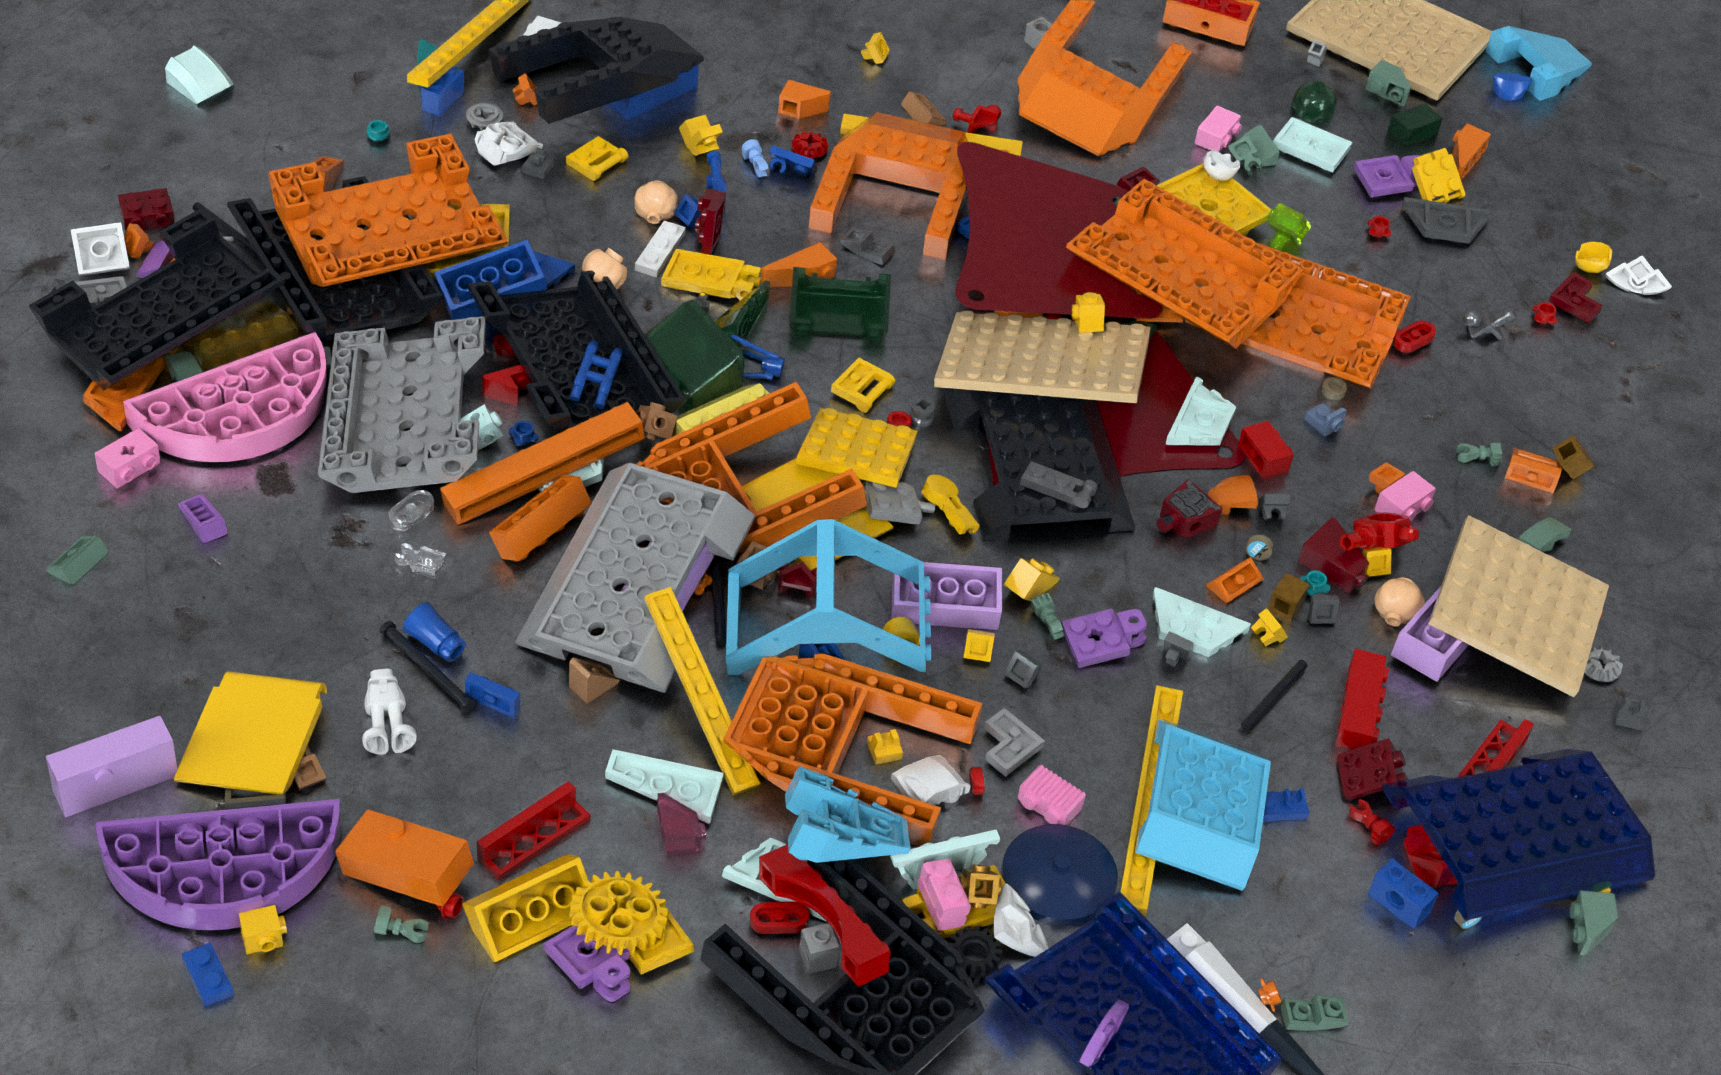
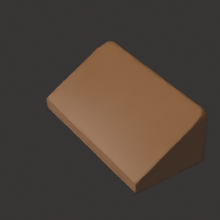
[901,91,947,126]

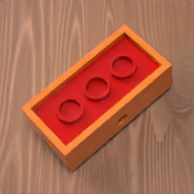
[1162,0,1260,46]

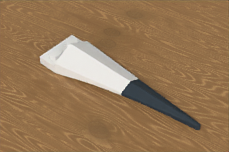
[1145,923,1324,1075]

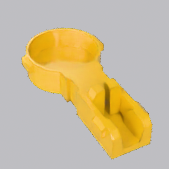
[921,474,980,534]

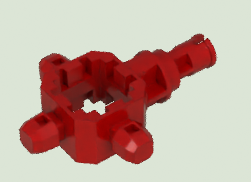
[1340,512,1419,551]

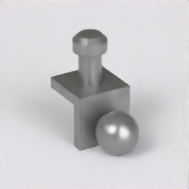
[1463,308,1517,340]

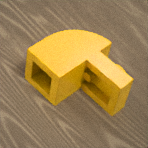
[679,114,723,156]

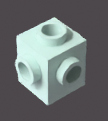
[461,404,504,451]

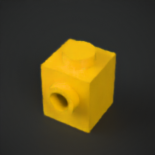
[1072,292,1105,333]
[239,905,287,955]

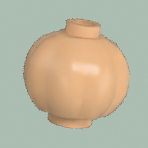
[634,180,678,224]
[582,248,627,290]
[1374,577,1425,626]

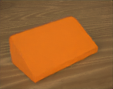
[1206,557,1264,603]

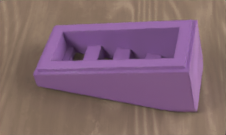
[178,493,227,543]

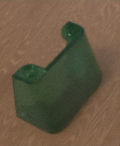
[789,267,891,340]
[645,299,744,410]

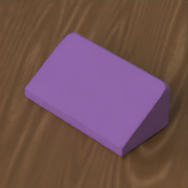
[137,240,174,278]

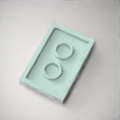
[1273,117,1352,172]

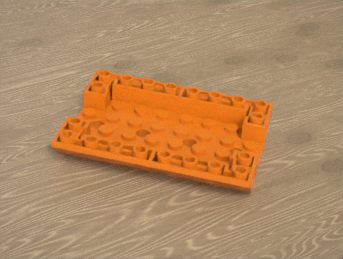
[1066,179,1304,349]

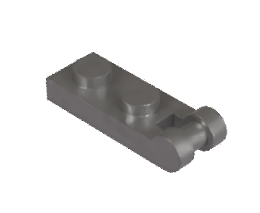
[1020,461,1098,508]

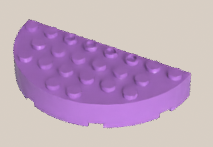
[96,799,341,930]

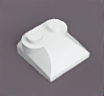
[71,222,130,276]

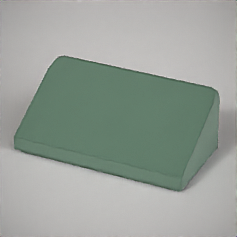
[1238,125,1279,168]
[46,536,108,585]

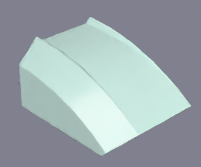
[165,45,234,104]

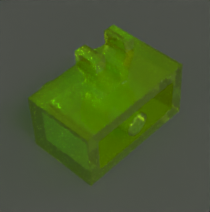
[1268,203,1311,251]

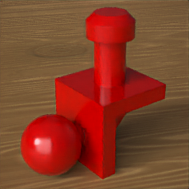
[952,104,1001,133]

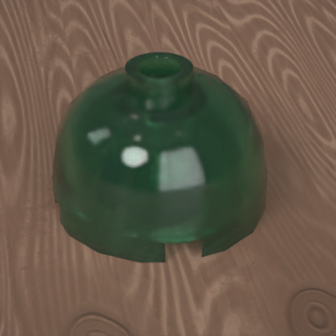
[1291,81,1337,123]

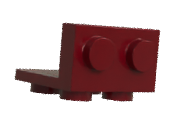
[1337,738,1410,803]

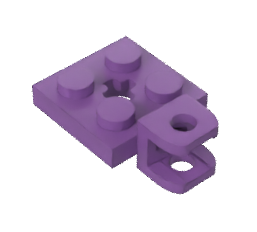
[1354,155,1420,197]
[1061,608,1147,668]
[544,926,630,1002]

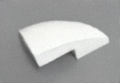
[1605,255,1672,295]
[994,884,1050,959]

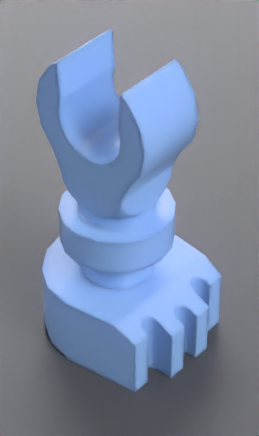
[742,139,768,178]

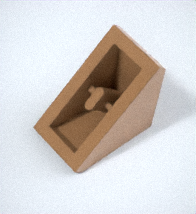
[569,658,620,704]

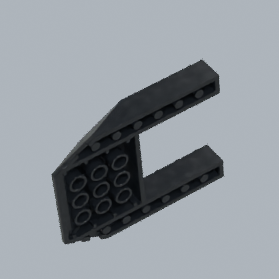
[489,17,704,124]
[700,859,984,1075]

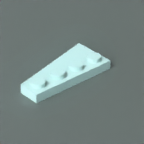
[605,749,724,824]

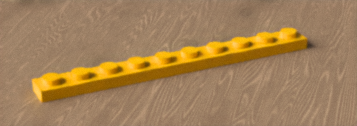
[407,0,530,88]
[1117,685,1183,917]

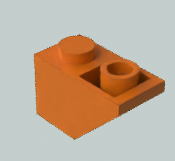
[778,80,831,119]

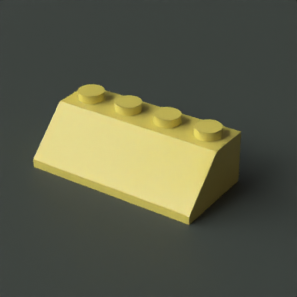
[671,383,770,437]

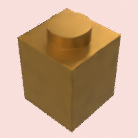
[1552,435,1595,479]
[1268,573,1310,621]

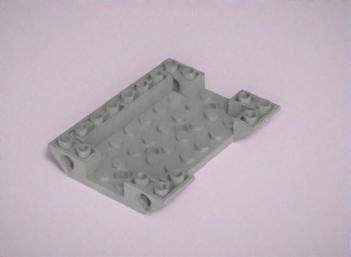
[318,316,486,493]
[515,463,755,693]

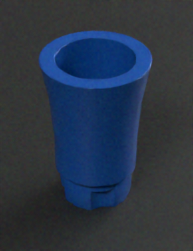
[403,602,466,662]

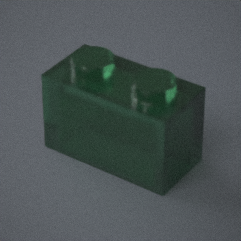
[1387,103,1443,148]

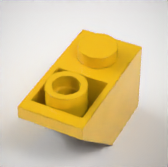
[1004,558,1060,601]

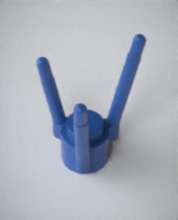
[728,335,785,381]

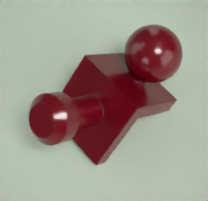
[777,562,817,599]

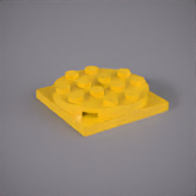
[1156,163,1274,236]

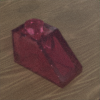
[657,793,706,857]

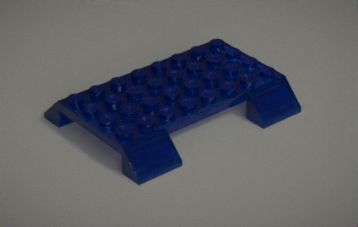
[1382,749,1655,921]
[985,891,1283,1075]

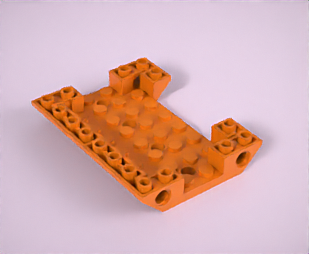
[268,133,508,287]
[1185,242,1411,390]

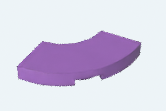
[1079,1000,1129,1067]

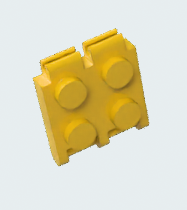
[1412,148,1465,203]

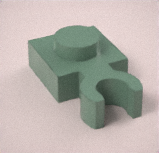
[1227,135,1263,176]

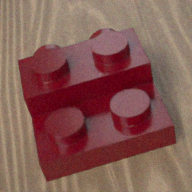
[118,188,175,232]
[695,189,726,255]

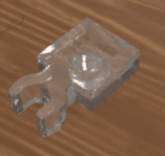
[395,543,447,579]

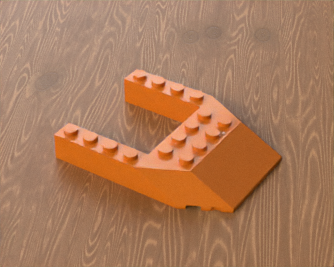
[1017,0,1192,157]
[809,112,968,260]
[636,382,867,555]
[724,654,982,847]

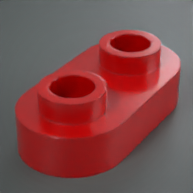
[1393,321,1436,353]
[749,902,809,934]

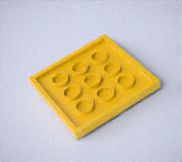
[796,408,918,488]

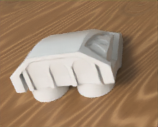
[474,121,543,165]
[891,755,970,806]

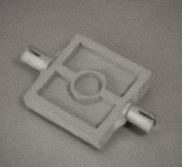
[862,480,935,525]

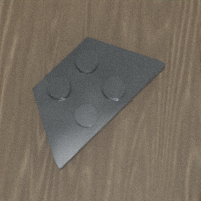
[1402,197,1491,243]

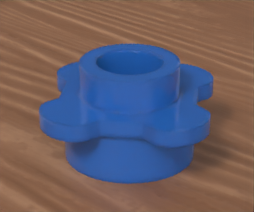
[509,421,538,446]

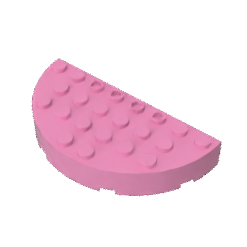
[123,332,328,462]

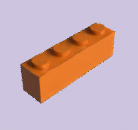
[489,475,592,562]

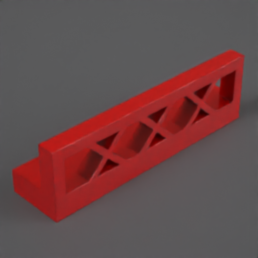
[1448,719,1534,808]
[477,781,591,881]

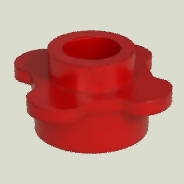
[1367,216,1392,237]
[1532,302,1557,324]

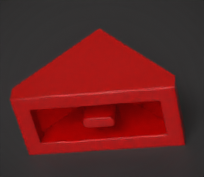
[1408,842,1466,890]

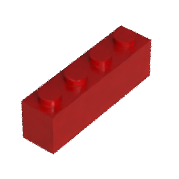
[1335,648,1389,750]

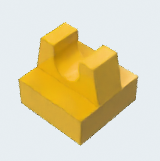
[861,32,890,64]
[1361,547,1391,577]
[1251,608,1288,647]
[963,629,995,662]
[867,729,903,765]

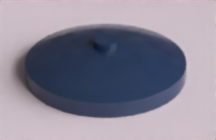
[1001,824,1118,926]

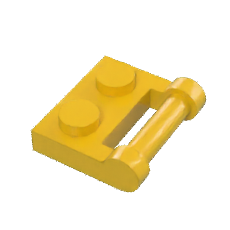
[566,136,629,181]
[831,358,895,413]

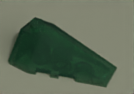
[705,280,770,361]

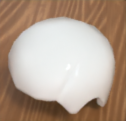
[1203,150,1240,181]

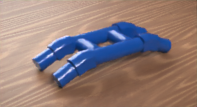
[570,340,623,409]

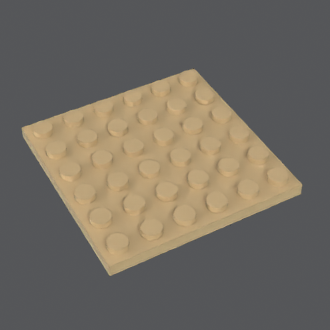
[1428,515,1609,697]

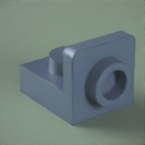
[1304,403,1347,436]

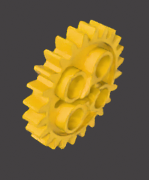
[569,871,668,955]

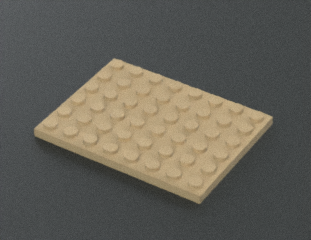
[1286,0,1492,101]
[934,311,1151,403]

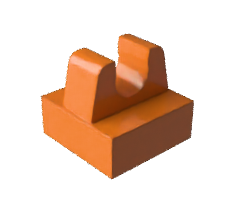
[513,73,537,106]
[124,223,154,258]
[1369,462,1406,494]

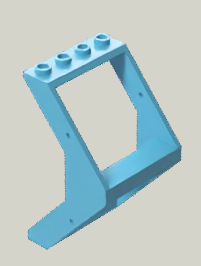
[726,520,931,675]

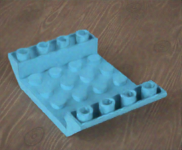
[1135,719,1271,891]

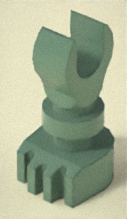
[1456,442,1502,466]
[1031,593,1064,640]
[374,905,429,943]

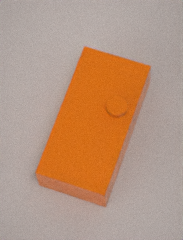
[335,809,474,907]

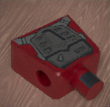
[1157,479,1222,538]

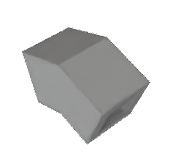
[1307,40,1327,67]

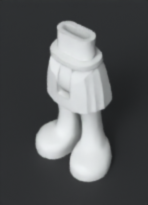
[362,669,417,755]

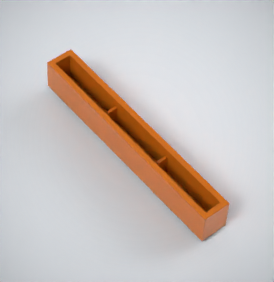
[440,402,645,525]

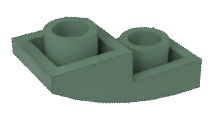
[164,351,203,382]
[1518,517,1572,552]
[1279,994,1349,1031]

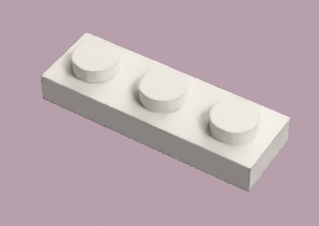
[635,221,686,278]

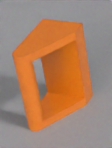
[1505,448,1562,493]

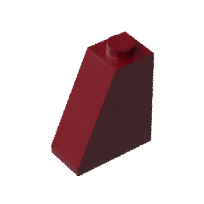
[1298,517,1369,594]

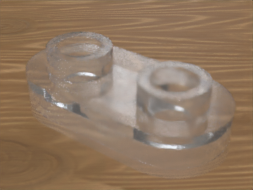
[388,490,434,531]

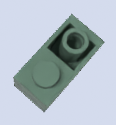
[1366,59,1411,107]
[1570,890,1618,955]

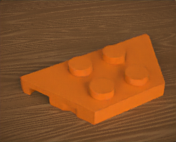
[83,358,165,431]

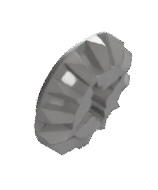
[466,103,503,131]
[1584,646,1623,682]

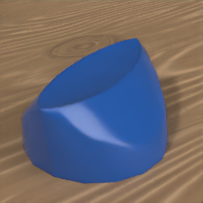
[1493,73,1532,101]

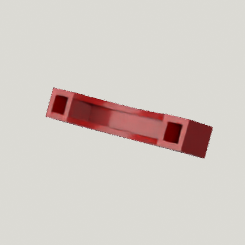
[759,844,891,987]

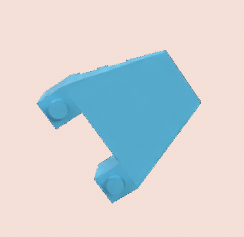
[1485,26,1592,101]
[785,766,911,863]

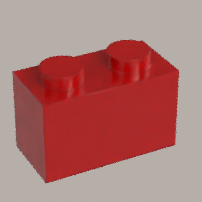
[1238,421,1294,479]

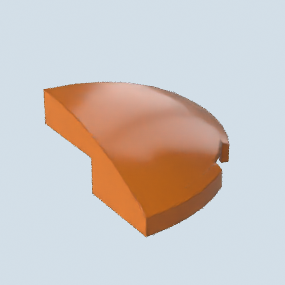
[1207,475,1258,514]

